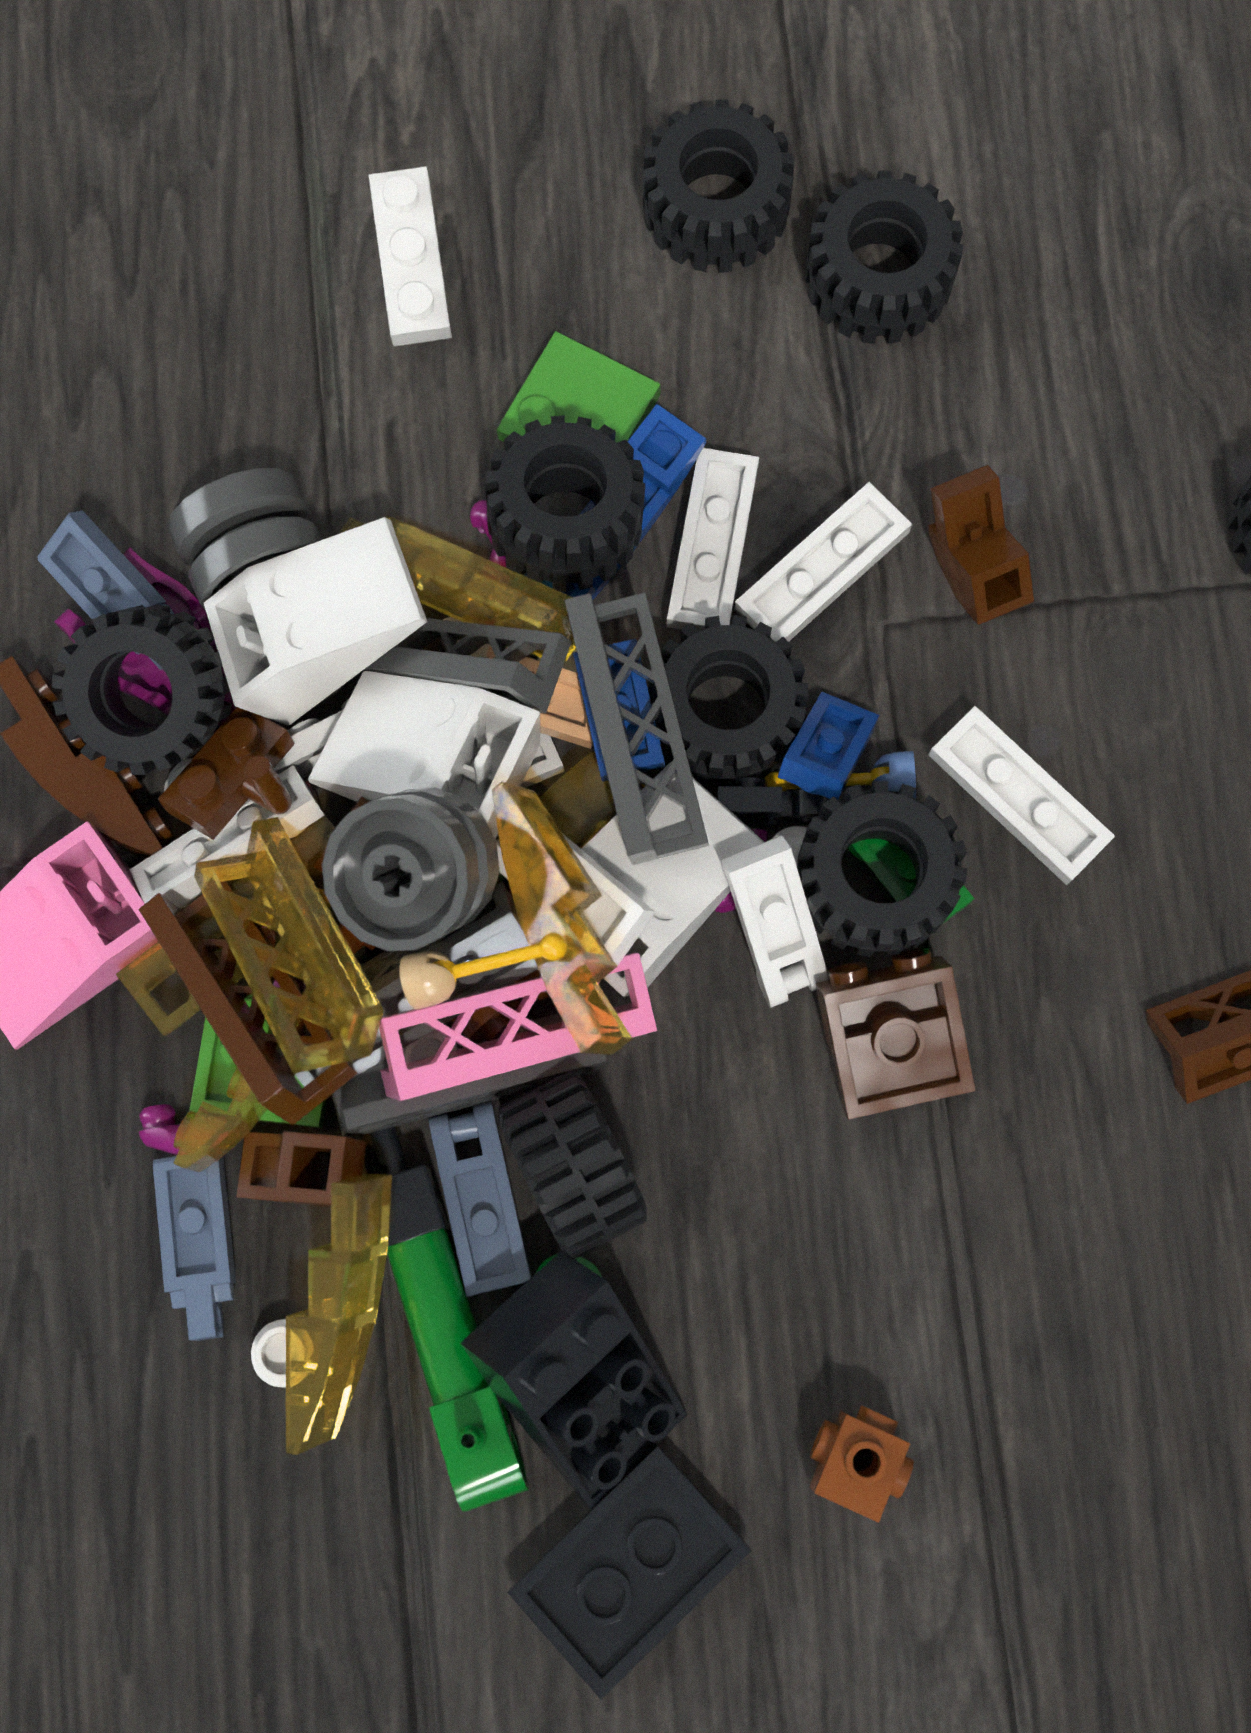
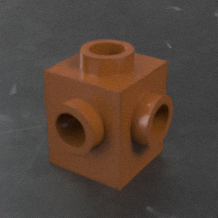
[809,1405,914,1523]

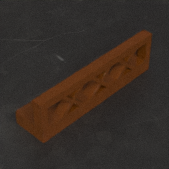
[138,878,358,1125]
[1146,970,1251,1104]

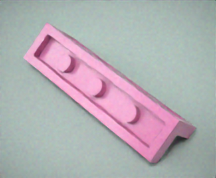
[377,953,657,1101]

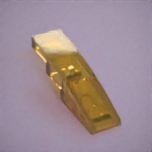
[492,781,633,1055]
[286,1173,392,1455]

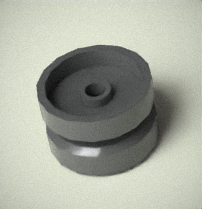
[167,468,321,612]
[322,788,499,951]

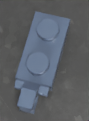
[37,510,174,670]
[153,1150,236,1341]

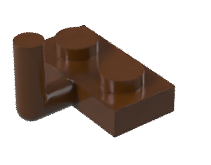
[158,707,295,840]

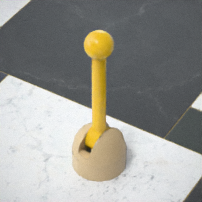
[399,933,567,1010]

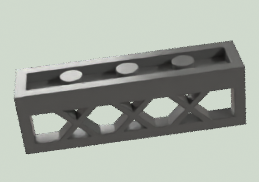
[565,592,709,865]
[348,618,571,714]
[277,881,545,1087]
[332,1011,607,1138]

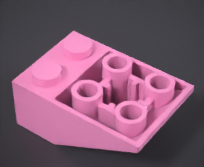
[0,821,162,1050]

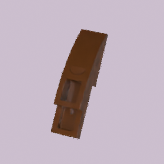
[0,656,175,859]

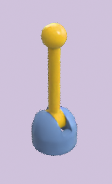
[764,751,916,799]

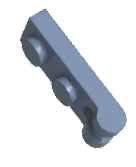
[428,1101,532,1297]

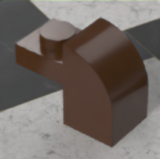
[927,464,1034,625]
[236,1131,366,1209]

